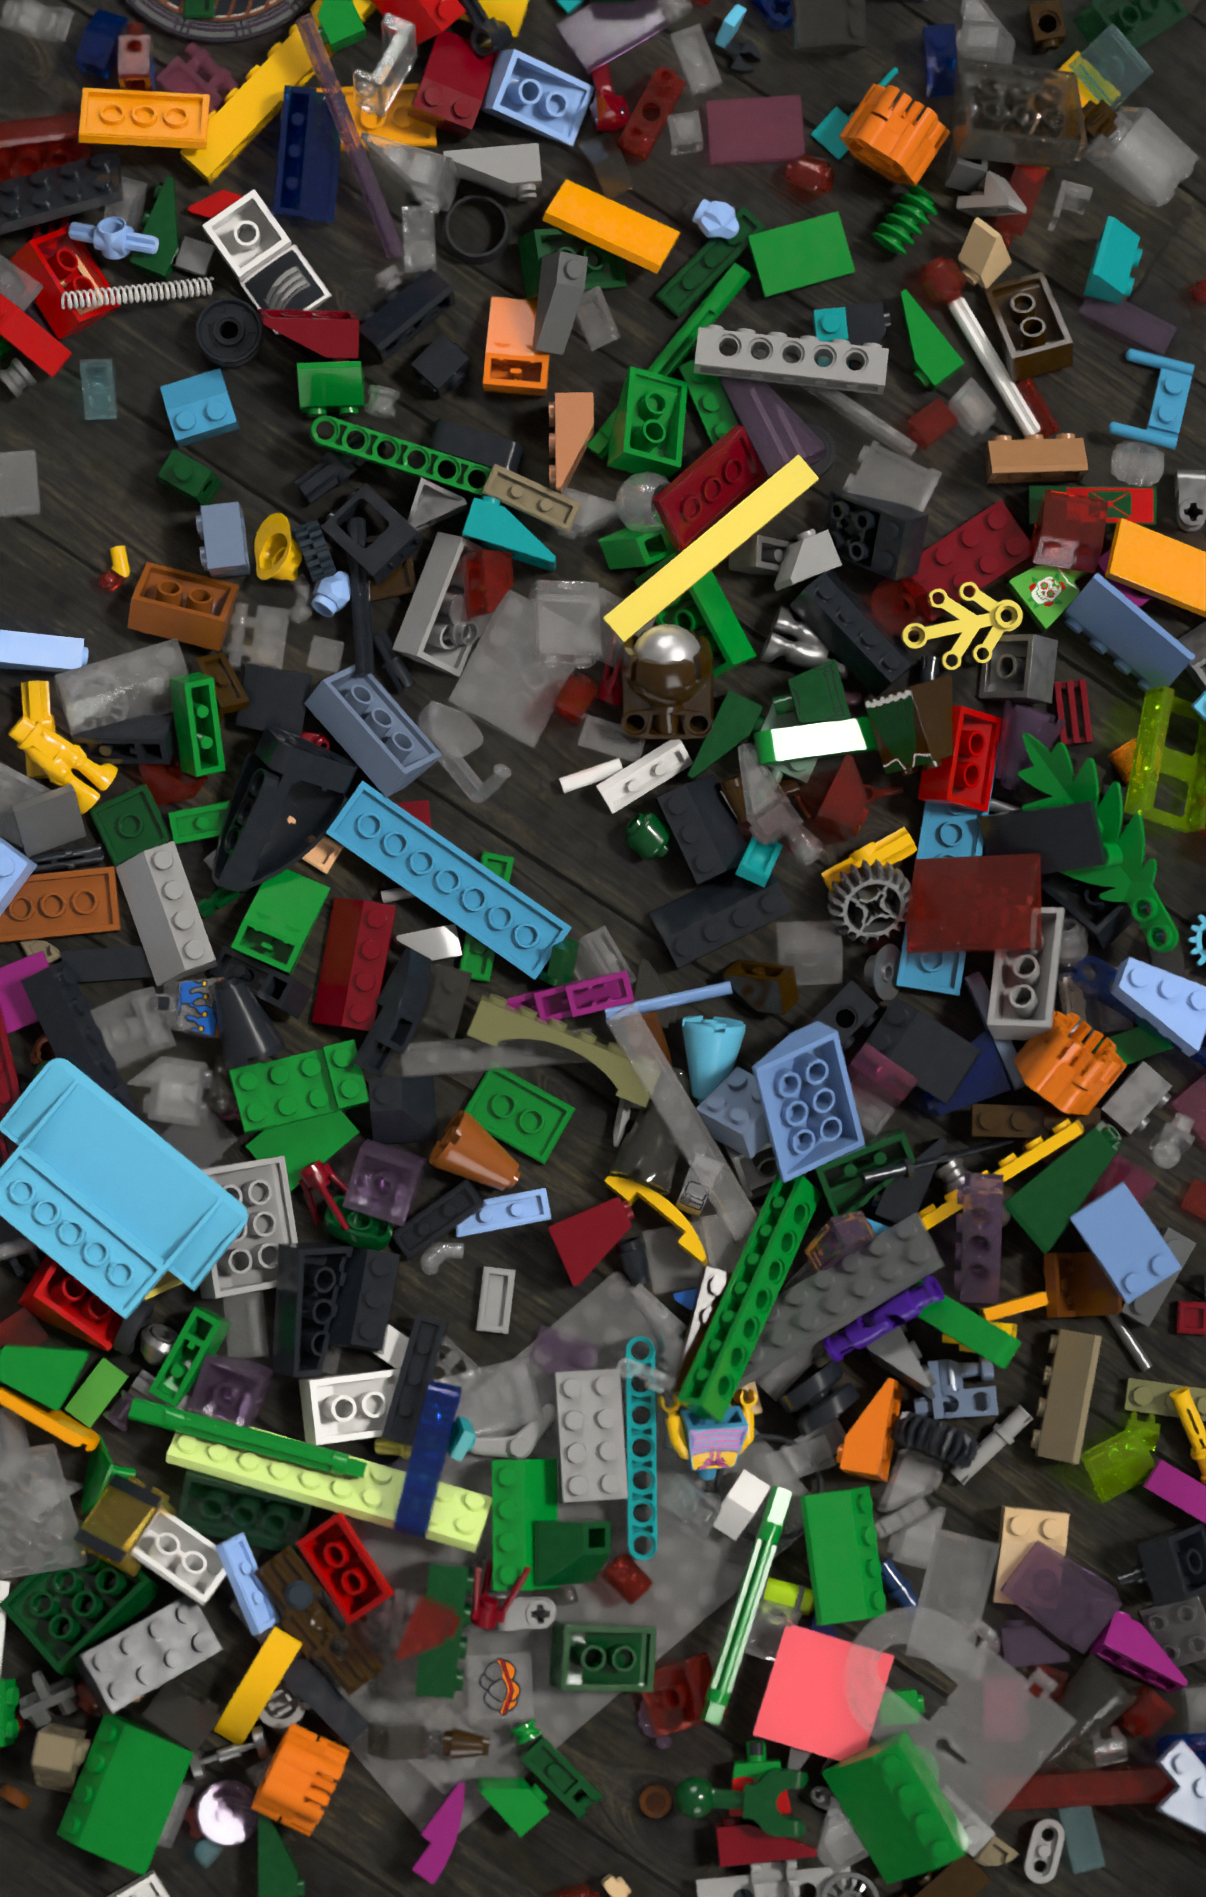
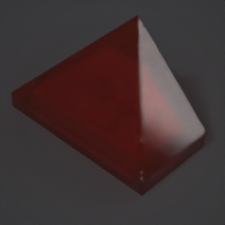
[138,757,208,805]

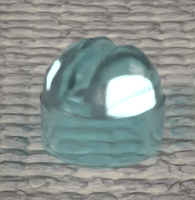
[194,1840,223,1868]

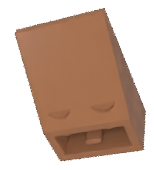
[549,392,594,495]

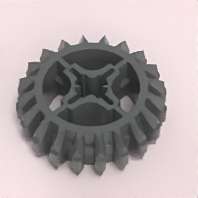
[827,859,914,944]

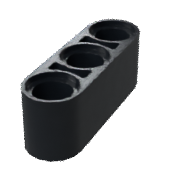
[428,419,525,473]

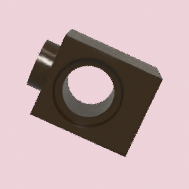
[1026,0,1066,51]

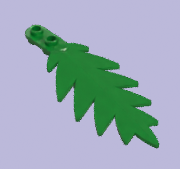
[1018,733,1178,953]

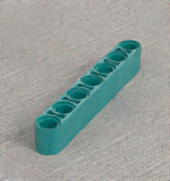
[626,1336,657,1560]

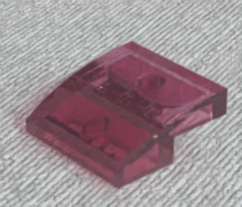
[846,1043,918,1112]

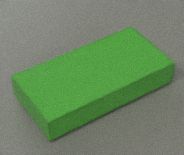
[65,1357,130,1428]

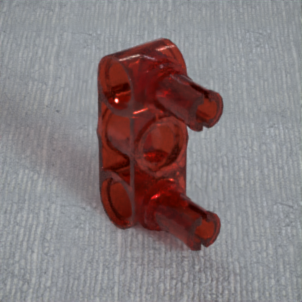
[616,67,687,162]

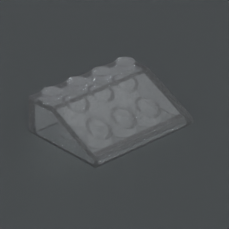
[448,588,592,748]

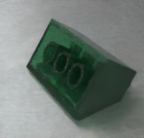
[178,1469,314,1556]

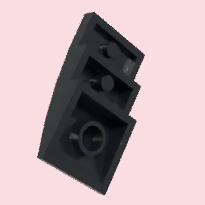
[978,800,1107,879]

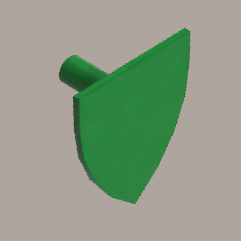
[81,1434,136,1514]

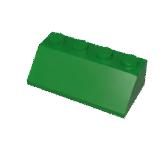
[634,551,756,680]
[492,1458,558,1591]
[800,1486,887,1626]

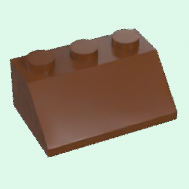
[127,562,239,651]

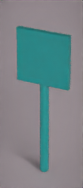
[811,67,898,160]

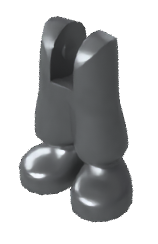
[760,605,850,679]

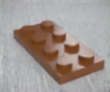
[0,866,121,943]

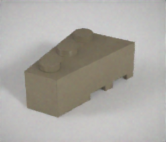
[32,1723,91,1794]

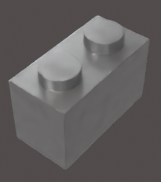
[1100,1061,1172,1135]

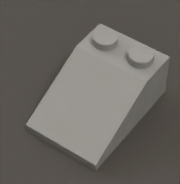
[443,143,542,201]

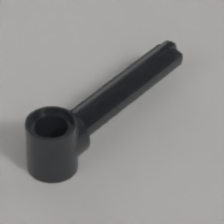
[458,0,512,56]

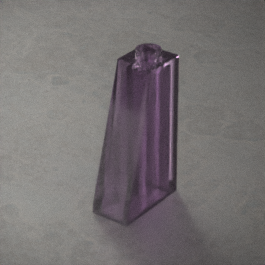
[719,376,827,479]

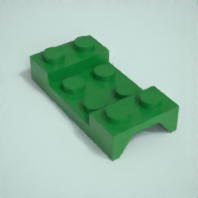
[229,1039,370,1135]

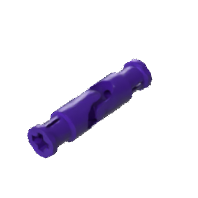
[823,1275,945,1362]

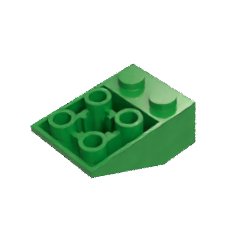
[231,869,331,976]

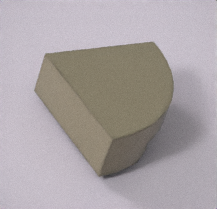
[20,939,62,964]
[973,1835,1019,1866]

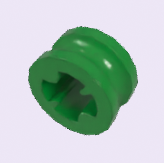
[509,1718,542,1746]

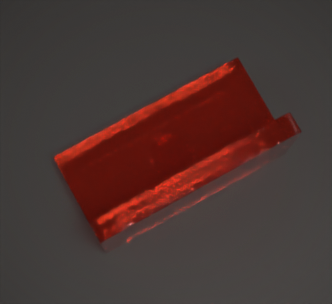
[0,1307,48,1349]

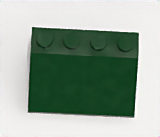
[0,1514,164,1679]

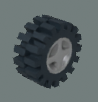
[293,519,337,582]

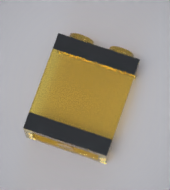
[74,1474,176,1576]

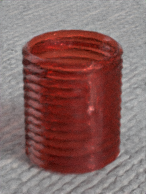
[602,1552,654,1605]

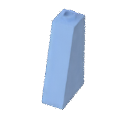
[0,630,88,674]

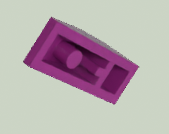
[1089,1610,1188,1694]

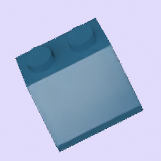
[160,368,240,448]

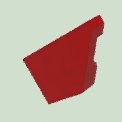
[188,190,243,220]

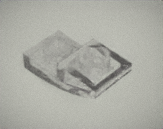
[402,205,437,273]

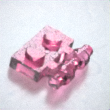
[156,42,239,114]

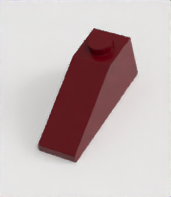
[715,1816,817,1867]

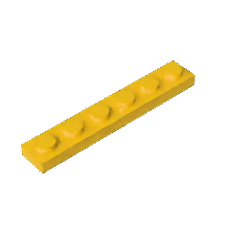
[918,1119,1085,1230]

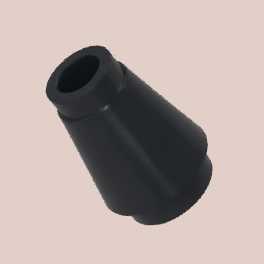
[615,1236,651,1286]

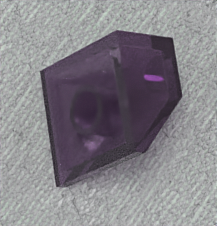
[187,1353,274,1428]

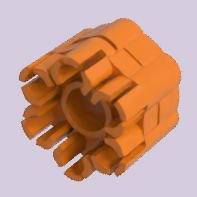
[839,83,950,186]
[1013,1011,1126,1116]
[250,1722,350,1836]

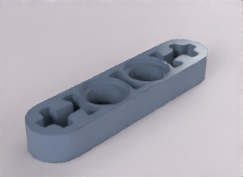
[964,971,1028,1091]

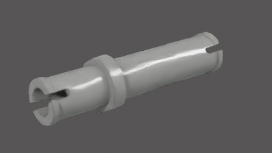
[950,1404,1034,1485]

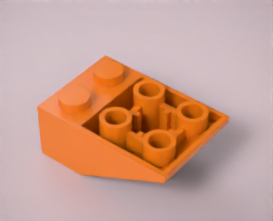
[483,297,550,396]

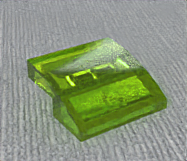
[1080,1425,1155,1504]

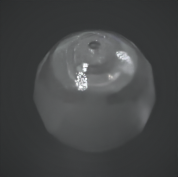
[615,471,670,535]

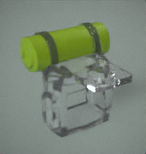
[744,1576,815,1661]

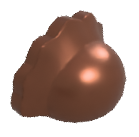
[30,1032,56,1064]

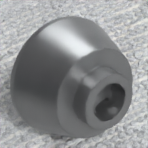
[140,1324,179,1365]

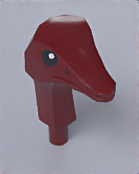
[588,46,629,132]

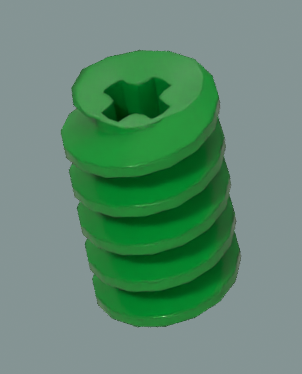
[871,185,938,256]

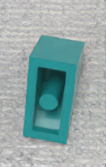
[812,307,850,369]

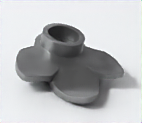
[449,586,495,647]

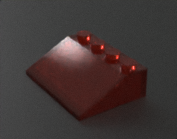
[907,853,1042,955]

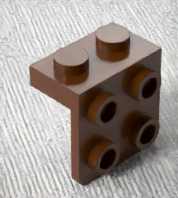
[1043,1252,1122,1318]

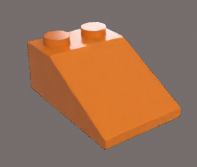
[836,1378,904,1482]

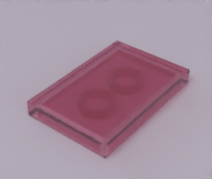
[706,95,805,165]

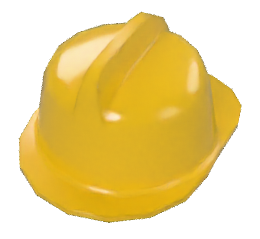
[254,513,303,581]

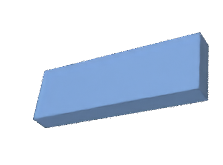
[456,1188,552,1237]
[215,1533,280,1636]

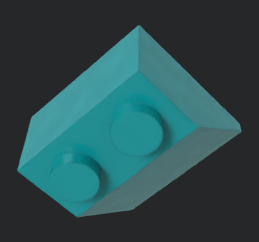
[1083,216,1143,305]

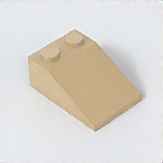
[993,1506,1069,1609]

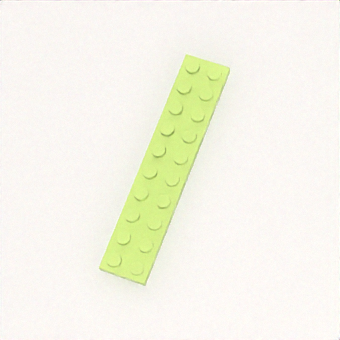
[166,1409,492,1553]

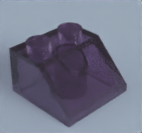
[343,1139,428,1226]

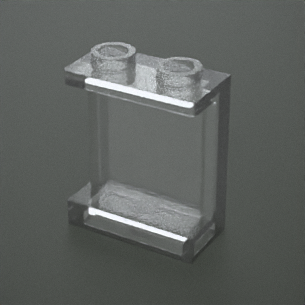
[353,13,417,117]
[842,440,942,512]
[529,580,602,669]

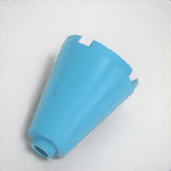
[682,1016,746,1104]

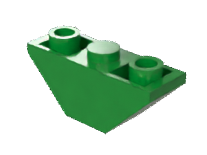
[598,514,677,569]

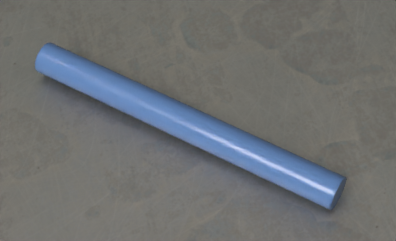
[605,981,732,1021]

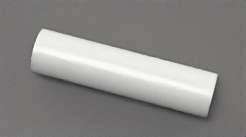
[559,758,623,793]

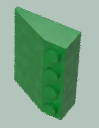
[57,1714,194,1875]
[822,1729,971,1884]

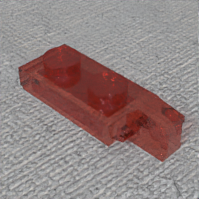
[995,159,1048,250]

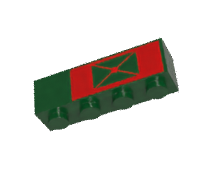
[1026,486,1157,534]

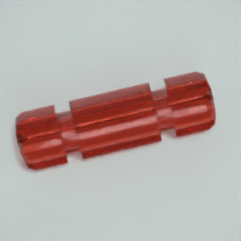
[1016,378,1059,437]

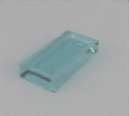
[1058,1802,1106,1874]

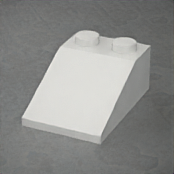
[299,1368,401,1445]

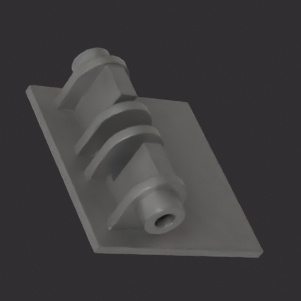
[1139,1595,1206,1667]

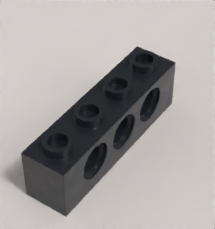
[807,980,879,1052]

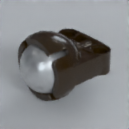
[621,624,714,739]

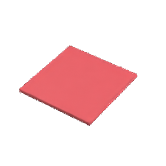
[752,1622,894,1762]

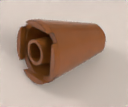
[429,1110,521,1191]

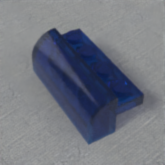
[272,85,346,223]

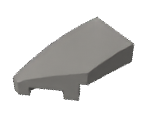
[393,924,462,961]

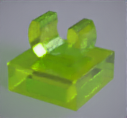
[1122,1411,1160,1450]

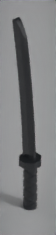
[860,1138,1022,1185]

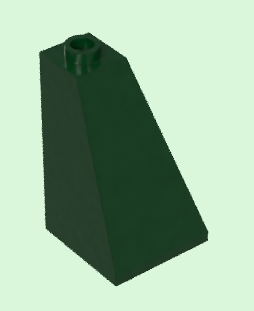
[1003,1120,1123,1254]

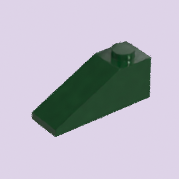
[687,690,766,781]
[258,1813,305,1897]

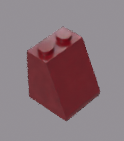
[548,1196,635,1287]

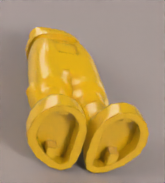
[8,715,118,815]

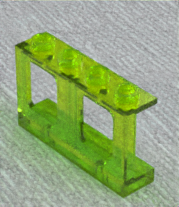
[1124,686,1206,833]

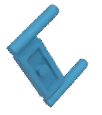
[1108,349,1195,450]

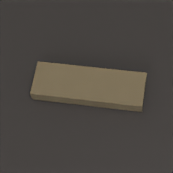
[482,464,582,533]

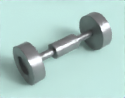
[188,1725,271,1781]

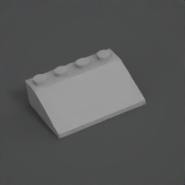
[200,1156,298,1299]

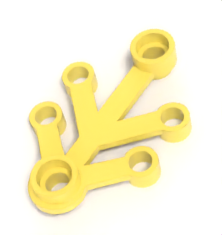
[901,582,1023,670]

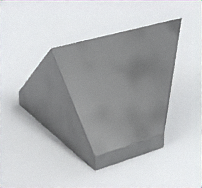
[407,477,468,531]

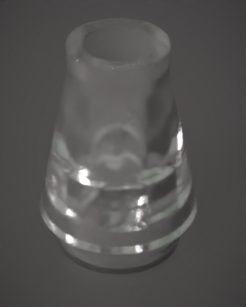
[781,818,825,866]

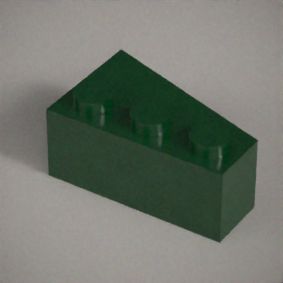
[813,1127,916,1227]

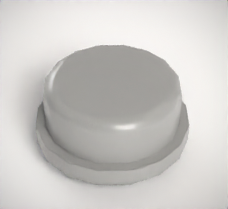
[259,1682,306,1728]

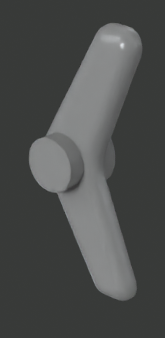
[469,1403,556,1459]

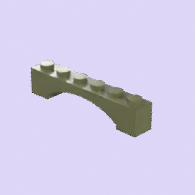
[467,993,660,1108]

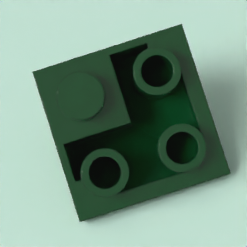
[535,1518,611,1586]

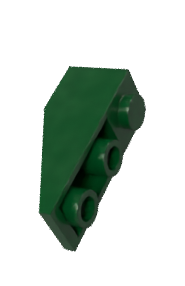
[128,175,180,282]

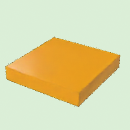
[978,1291,1049,1321]

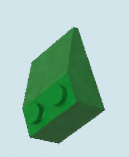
[607,366,688,482]

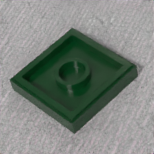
[89,783,173,867]

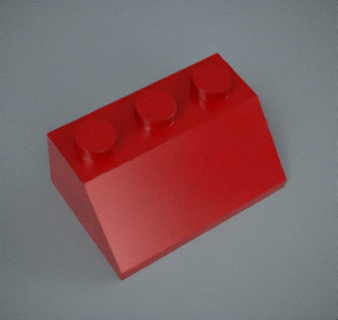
[370,0,466,49]
[10,226,122,340]
[918,705,1002,812]
[296,1511,395,1625]

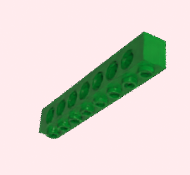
[677,1172,822,1423]

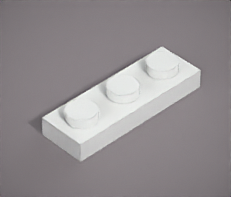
[596,739,693,814]

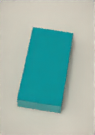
[735,833,783,887]

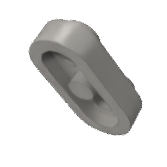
[1024,1818,1065,1884]

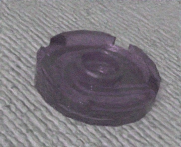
[195,1780,258,1846]

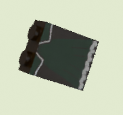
[864,674,953,777]

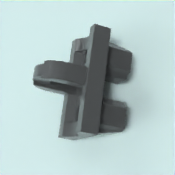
[19,1670,79,1729]

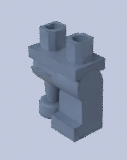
[913,1356,999,1419]

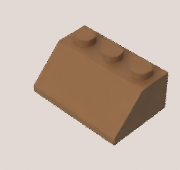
[985,433,1088,484]

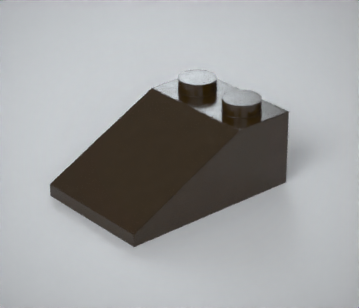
[983,271,1073,382]

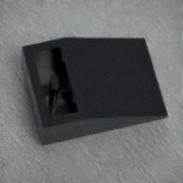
[824,489,929,581]

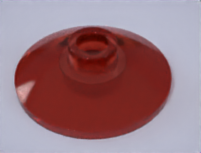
[871,577,932,637]

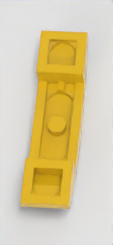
[604,1176,708,1267]
[213,1627,302,1746]

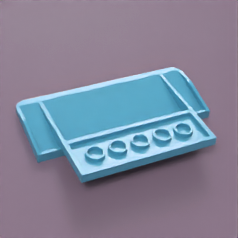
[0,1058,248,1320]

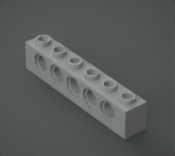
[693,325,889,395]

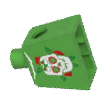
[1006,557,1087,633]

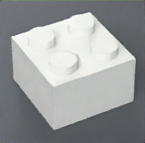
[202,189,292,283]

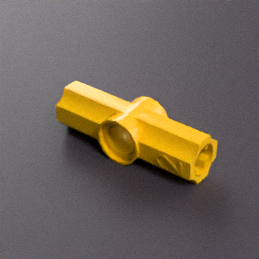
[21,681,56,779]
[821,827,918,892]

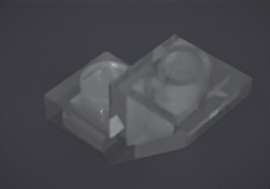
[0,0,74,42]

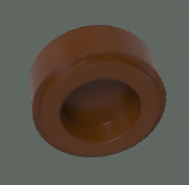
[0,1783,31,1810]
[639,1784,672,1818]

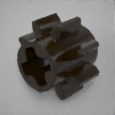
[1079,100,1118,139]

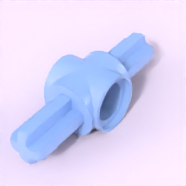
[68,217,159,260]

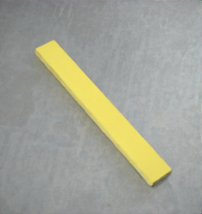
[603,454,819,643]

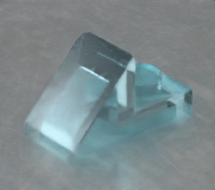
[80,359,118,420]

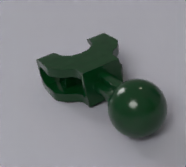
[674,1768,808,1837]

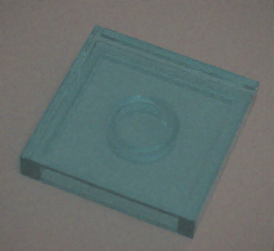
[1069,23,1154,110]

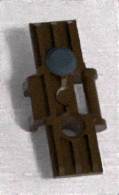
[254,1545,385,1696]

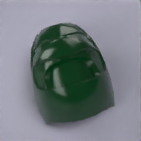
[323,1196,393,1251]

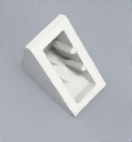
[708,1469,770,1541]

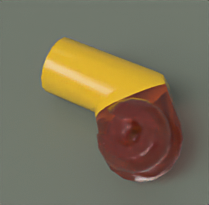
[99,546,130,592]

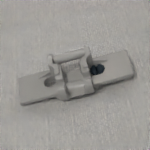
[696,1859,851,1897]

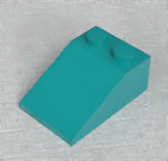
[462,495,556,572]

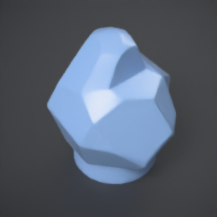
[692,199,739,239]
[311,571,351,617]

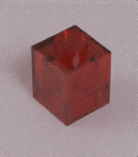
[907,397,958,450]

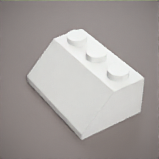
[123,1505,227,1606]

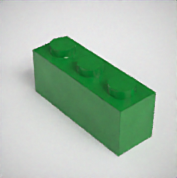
[169,672,226,777]

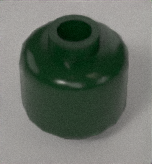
[624,812,672,859]

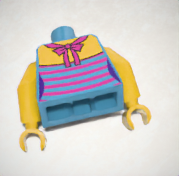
[658,1388,758,1480]

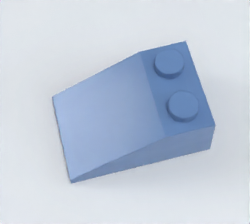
[1069,1182,1182,1304]

